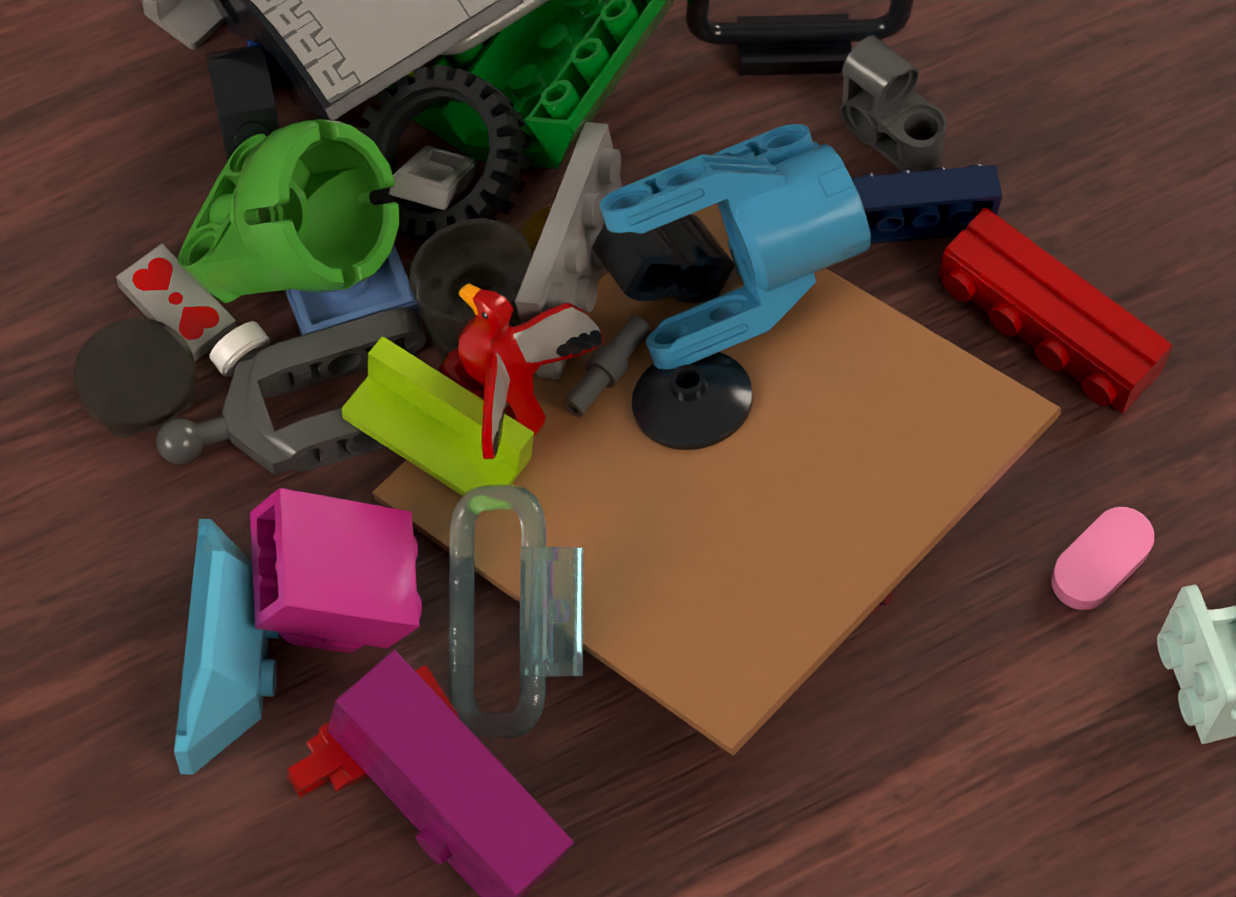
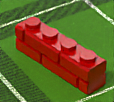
[938,208,1173,414]

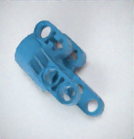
[599,124,871,370]

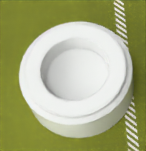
[209,321,270,377]

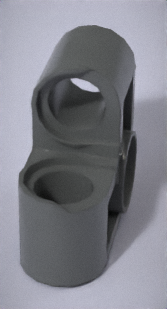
[840,35,947,172]

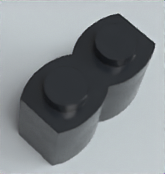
[592,214,735,303]

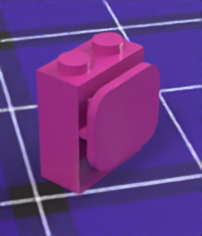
[250,488,422,653]

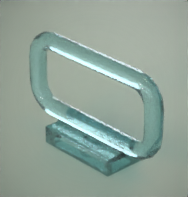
[449,485,583,739]

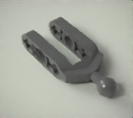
[156,307,426,475]

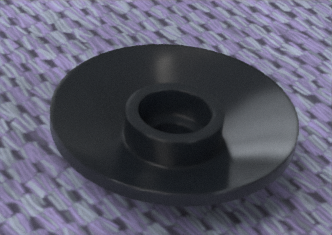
[632,352,753,450]

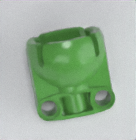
[178,119,399,303]

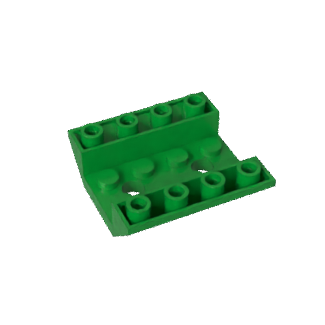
[412,0,675,169]

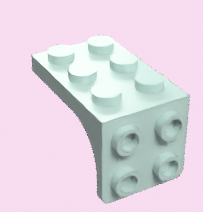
[1157,584,1236,744]

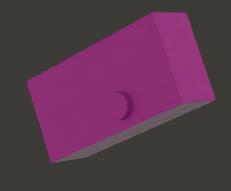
[327,649,574,897]

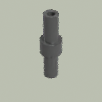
[563,316,650,417]

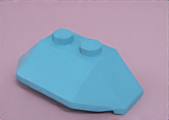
[174,519,280,775]

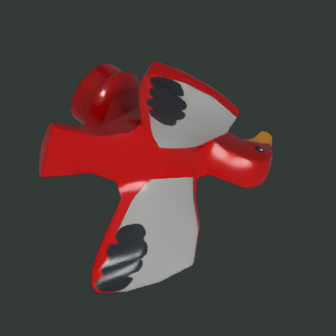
[438,283,604,460]

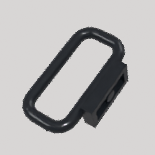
[685,0,914,76]

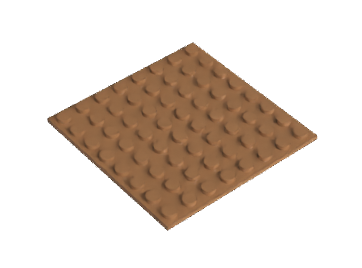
[372,203,1061,756]

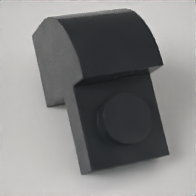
[206,44,280,162]

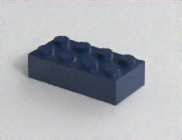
[852,164,1002,244]

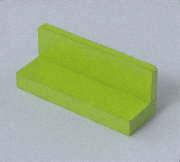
[342,336,534,511]

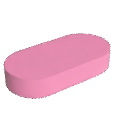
[1051,507,1154,610]

